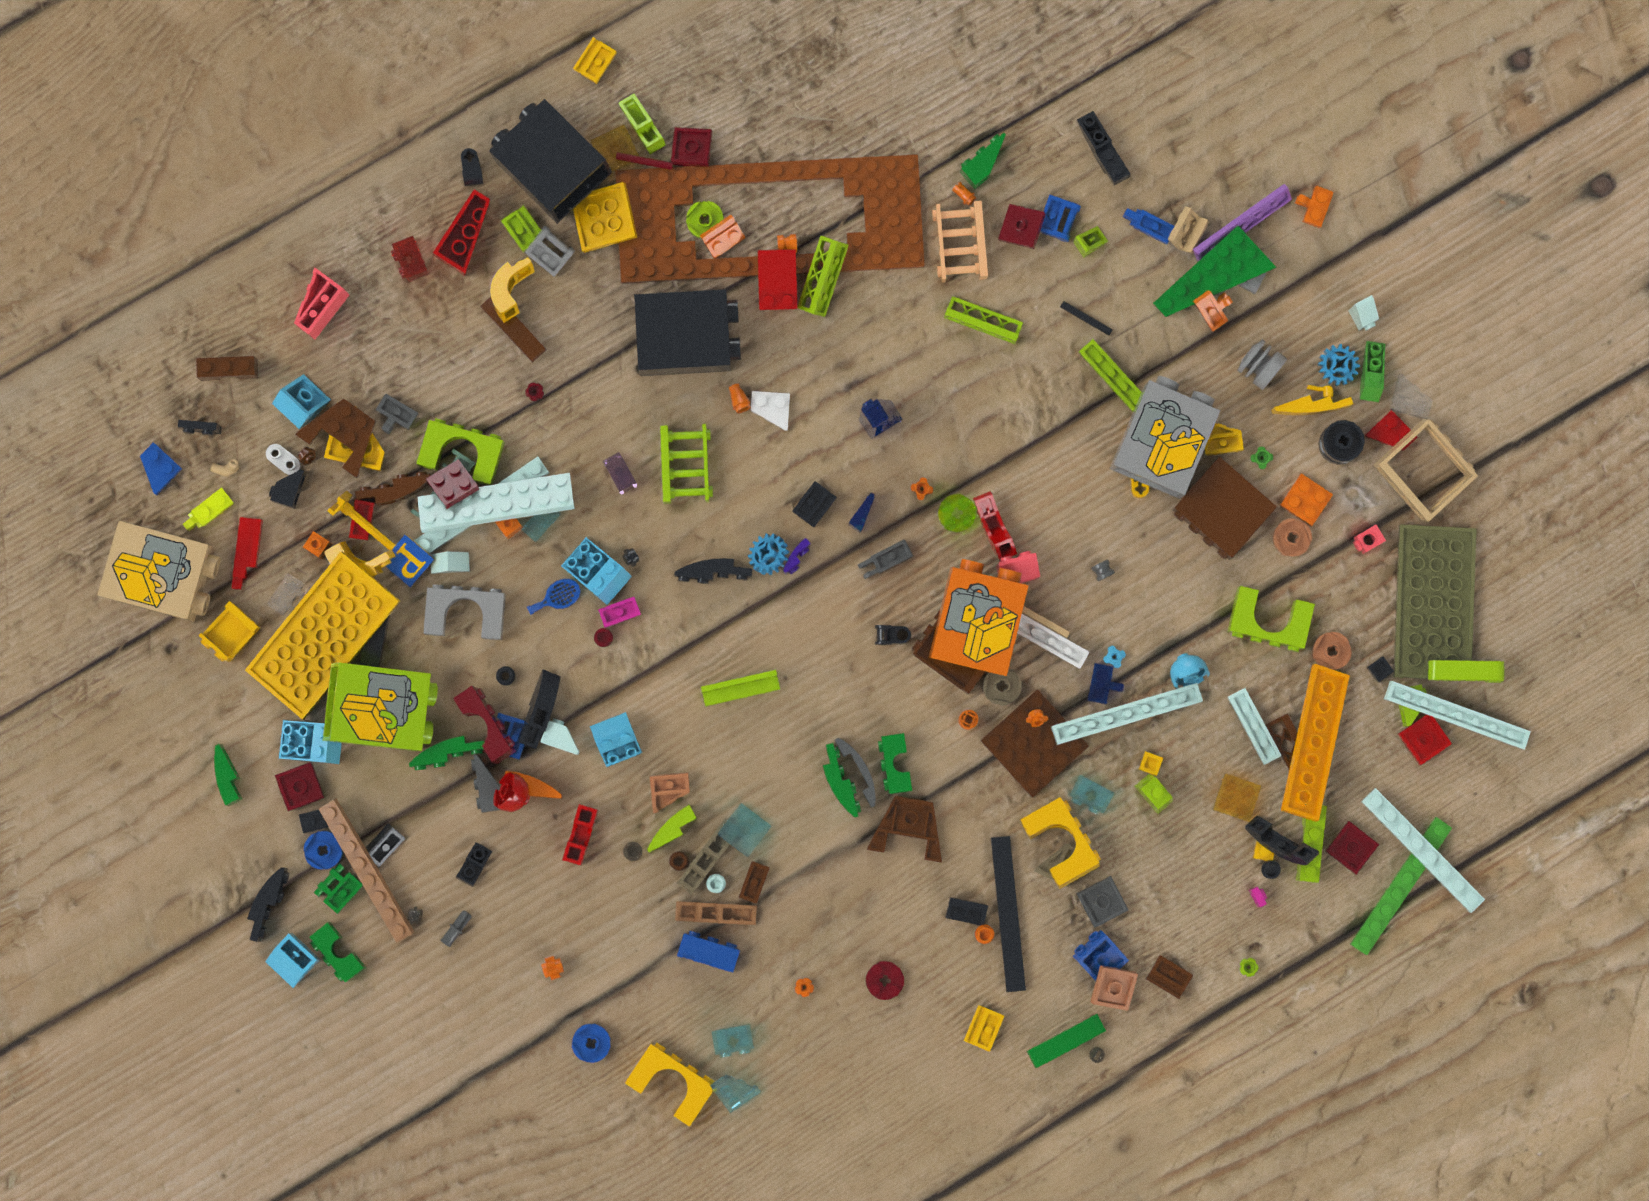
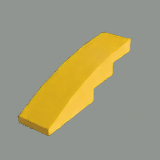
[1271,395,1353,416]

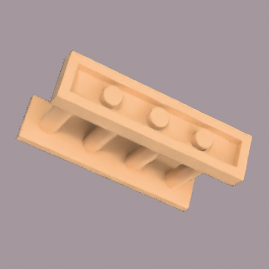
[932,201,988,283]

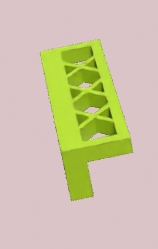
[797,235,849,317]
[944,296,1023,344]
[701,670,780,707]

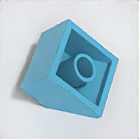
[272,374,331,430]

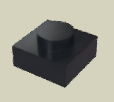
[1366,656,1394,683]

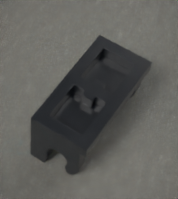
[945,897,988,925]

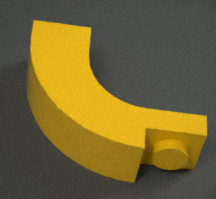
[490,257,535,323]
[324,541,396,577]

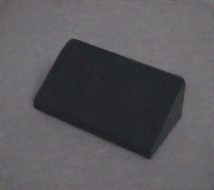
[366,823,406,867]

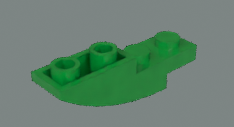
[409,736,485,771]
[823,743,861,818]

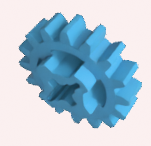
[1317,344,1360,386]
[748,533,789,575]

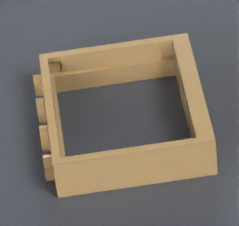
[1374,419,1478,522]

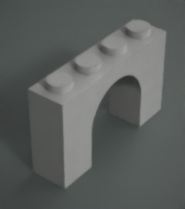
[423,585,506,640]

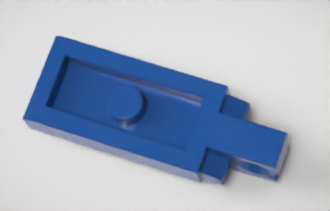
[1123,208,1175,245]

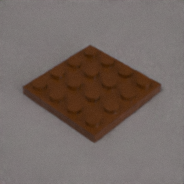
[981,689,1089,798]

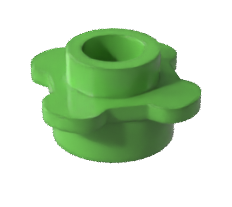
[1250,446,1273,469]

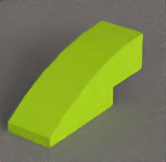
[618,94,666,155]
[647,805,697,853]

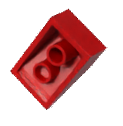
[758,249,797,310]

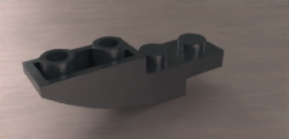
[1077,111,1131,186]
[674,558,753,584]
[517,669,561,749]
[247,867,289,942]

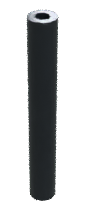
[1060,301,1113,336]

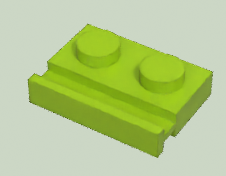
[501,205,541,253]

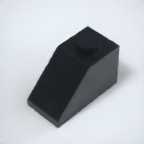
[269,469,307,509]

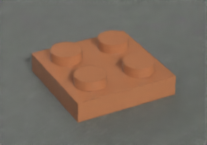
[1090,965,1138,1011]

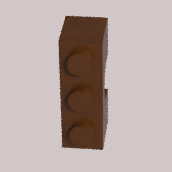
[196,356,258,381]

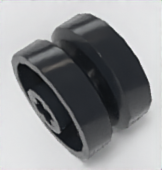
[1318,420,1365,465]

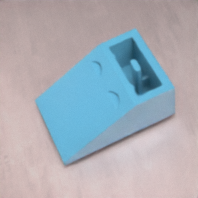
[561,537,632,605]
[279,720,342,764]

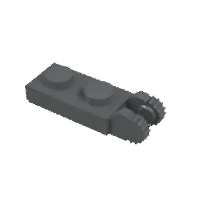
[858,539,913,579]

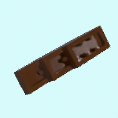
[480,297,546,363]

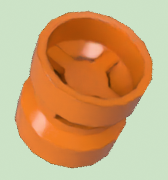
[777,234,797,253]
[958,710,978,730]

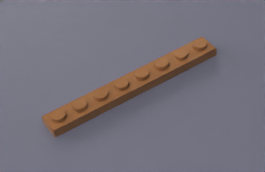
[319,798,414,943]

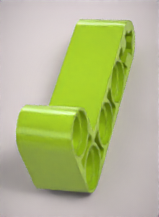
[1428,660,1504,683]

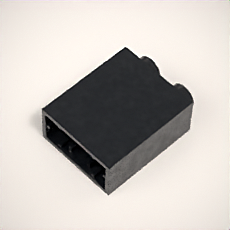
[489,99,612,224]
[634,289,741,376]

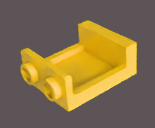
[198,601,261,662]

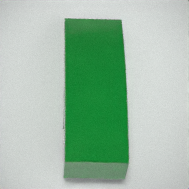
[214,744,242,806]

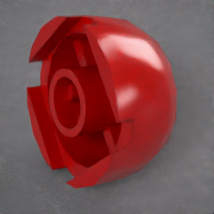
[493,772,530,812]

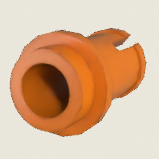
[952,182,976,206]

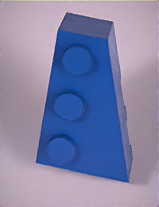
[677,931,740,973]

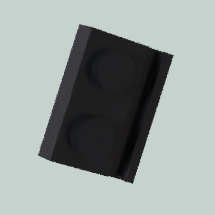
[178,420,222,436]
[792,481,837,528]

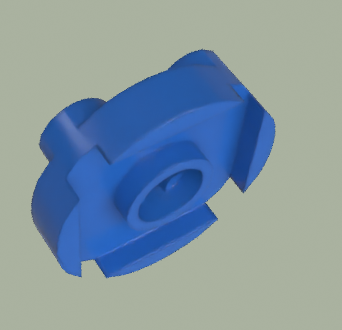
[304,831,343,869]
[572,1024,611,1063]

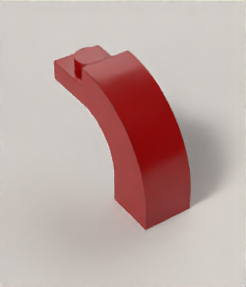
[973,491,1017,561]

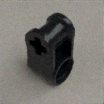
[461,148,484,187]
[875,625,911,645]

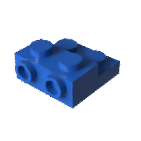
[1073,930,1129,982]

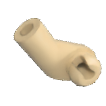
[210,459,240,477]

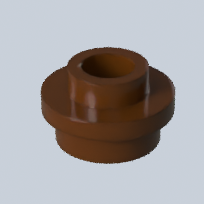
[298,447,316,465]
[669,851,689,871]

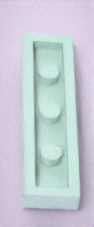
[1227,688,1282,765]

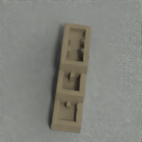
[677,819,740,894]

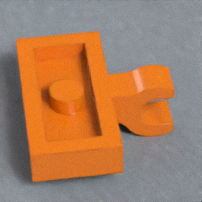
[1295,186,1334,228]
[1193,290,1233,332]

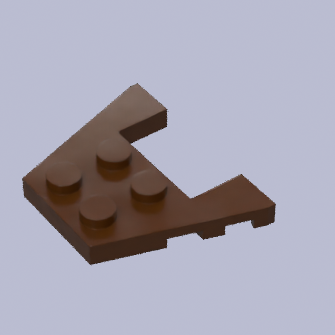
[295,399,376,478]
[867,796,942,863]

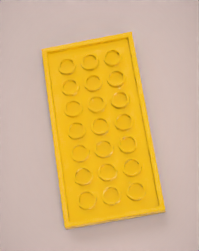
[245,552,400,720]

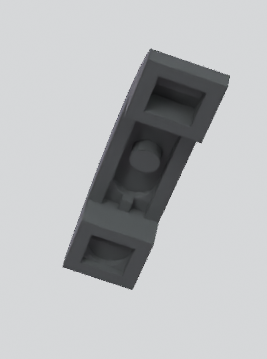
[835,738,876,808]

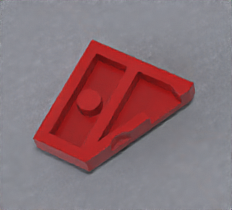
[1364,410,1418,451]

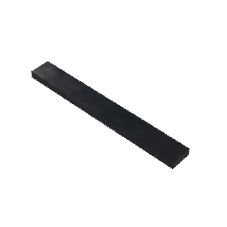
[990,836,1026,992]

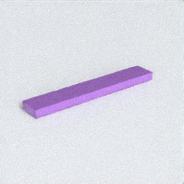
[1193,184,1292,261]

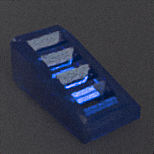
[848,493,875,533]

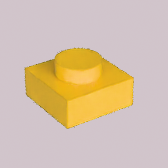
[1138,751,1163,776]
[1253,840,1274,861]

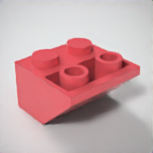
[996,551,1040,583]

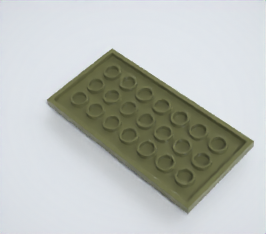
[1393,524,1477,679]

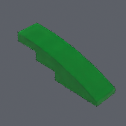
[1027,1014,1106,1068]

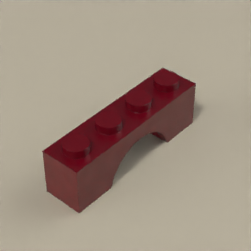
[453,686,516,764]

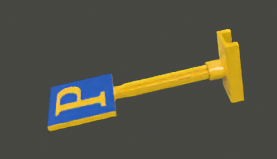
[327,491,435,587]

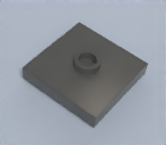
[1076,876,1128,928]

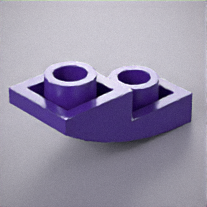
[783,538,811,575]

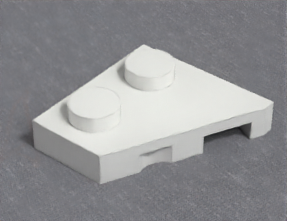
[751,391,790,431]

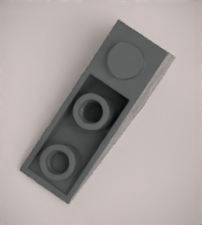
[471,754,501,813]

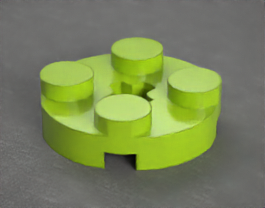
[686,201,724,239]

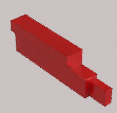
[231,517,263,590]

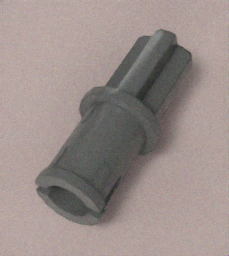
[440,910,472,947]

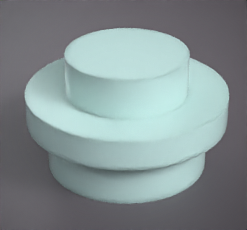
[706,874,726,893]

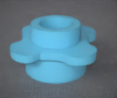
[1103,646,1126,668]

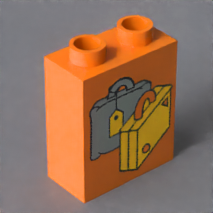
[929,559,1029,676]

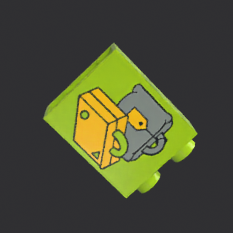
[322,663,438,751]

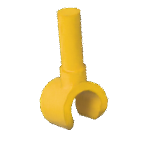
[1307,385,1334,398]

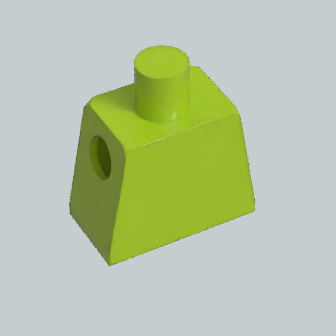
[1134,774,1173,814]

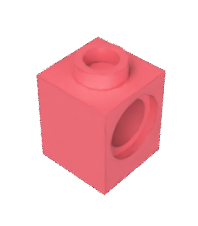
[1353,525,1386,554]

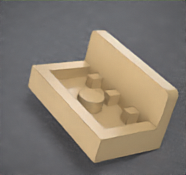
[1168,206,1209,254]

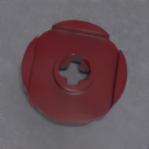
[865,961,904,1000]

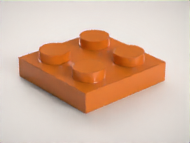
[1279,473,1333,527]

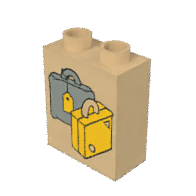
[97,521,221,622]

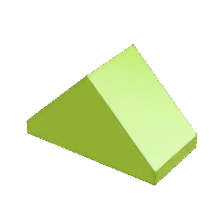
[1073,226,1108,258]

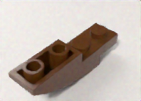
[355,472,431,506]

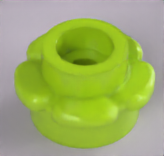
[1239,958,1259,977]

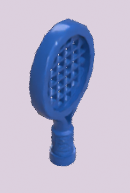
[527,579,581,615]

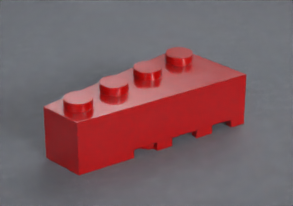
[433,189,490,276]

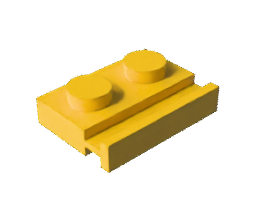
[573,37,617,84]
[963,1005,1004,1052]

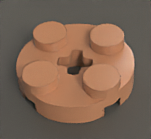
[1273,518,1312,557]
[1312,632,1352,670]

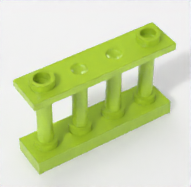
[660,424,713,504]

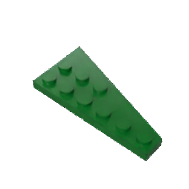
[1153,226,1277,317]

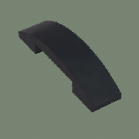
[1245,815,1319,865]

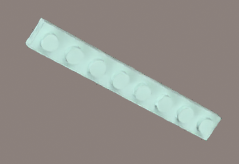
[414,457,549,554]
[1384,681,1531,750]
[1051,683,1203,745]
[1361,788,1485,913]

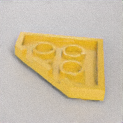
[324,402,385,471]

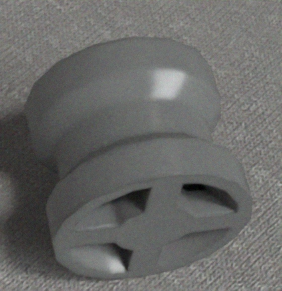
[1091,560,1115,582]

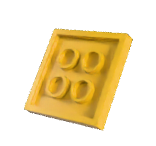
[573,182,637,253]

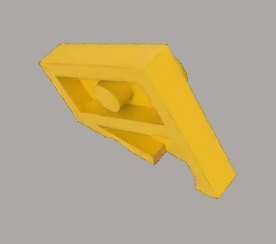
[1205,423,1244,456]

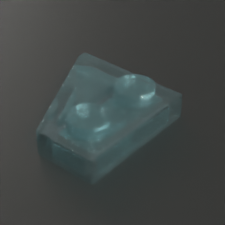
[710,1074,761,1113]

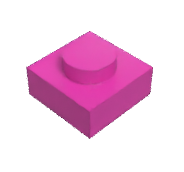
[1248,887,1267,907]

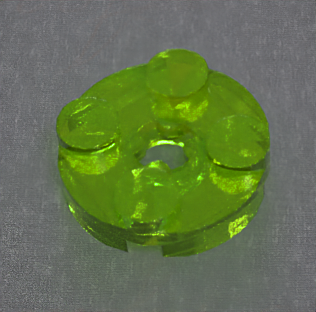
[938,494,976,533]

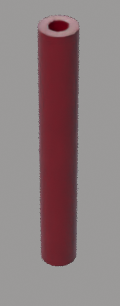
[616,152,673,170]

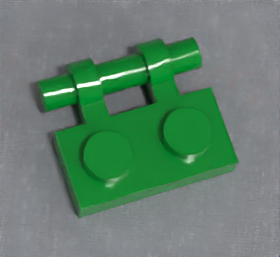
[314,863,363,914]

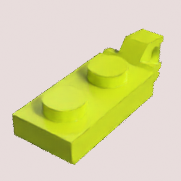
[183,487,234,531]

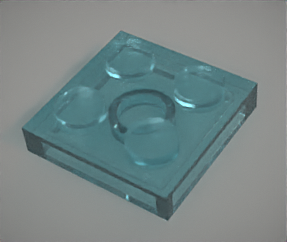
[718,803,772,857]

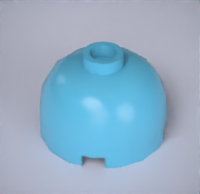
[1170,653,1210,689]

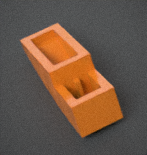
[505,771,563,799]

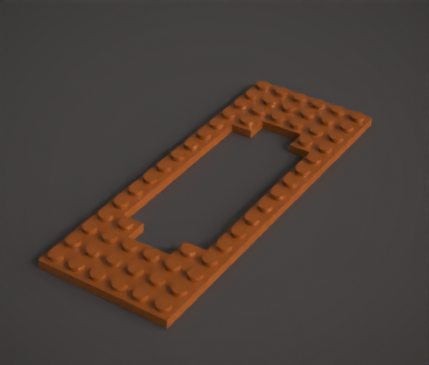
[615,154,925,284]

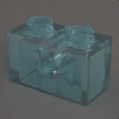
[1068,775,1114,815]
[712,1024,754,1058]

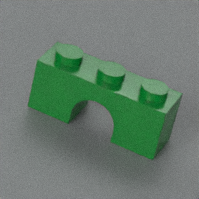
[878,733,912,794]
[309,922,366,983]

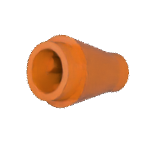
[729,384,751,413]

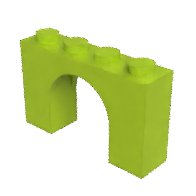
[416,418,505,486]
[1227,586,1315,652]

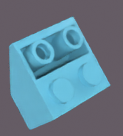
[590,712,642,767]
[265,933,320,988]

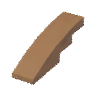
[675,901,757,925]

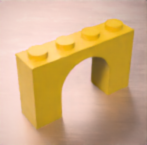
[1020,797,1101,889]
[625,1042,716,1127]

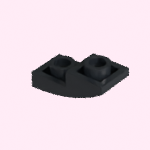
[456,842,492,887]

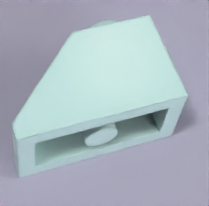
[1349,295,1379,331]
[540,718,579,755]

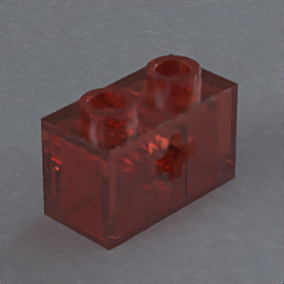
[391,236,429,283]

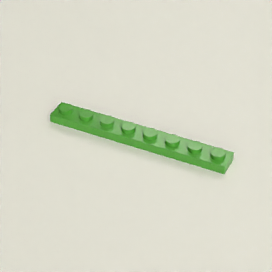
[1350,817,1452,955]

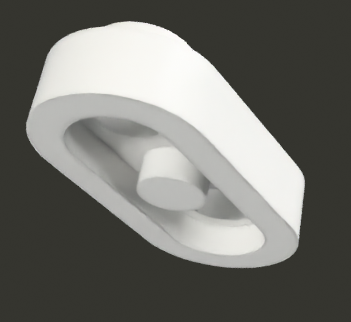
[266,444,301,475]

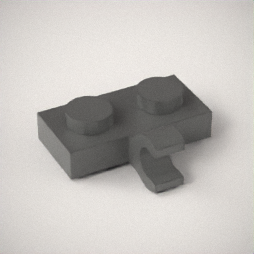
[376,394,419,434]

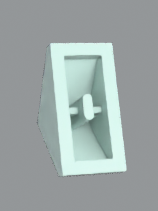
[430,551,470,574]

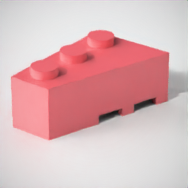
[294,267,350,340]

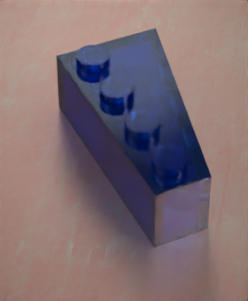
[859,399,903,439]

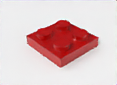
[1398,714,1452,766]

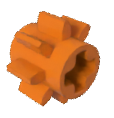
[541,956,564,980]

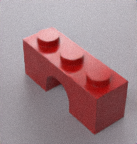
[562,804,599,866]

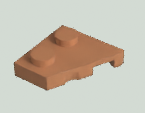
[650,772,690,814]

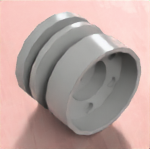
[1237,339,1287,390]

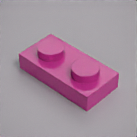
[598,597,641,628]

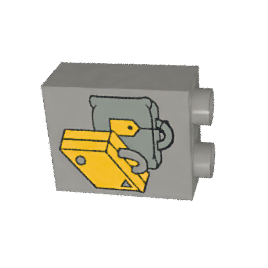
[1110,376,1221,499]

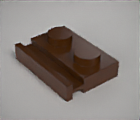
[1145,955,1193,999]

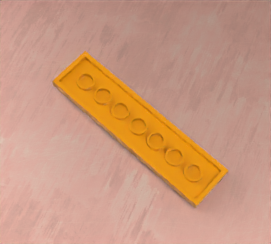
[1281,664,1350,822]

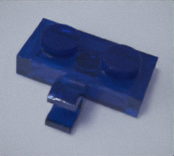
[1087,663,1124,705]

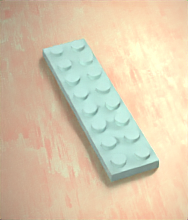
[418,473,575,533]

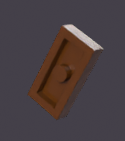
[739,861,770,904]

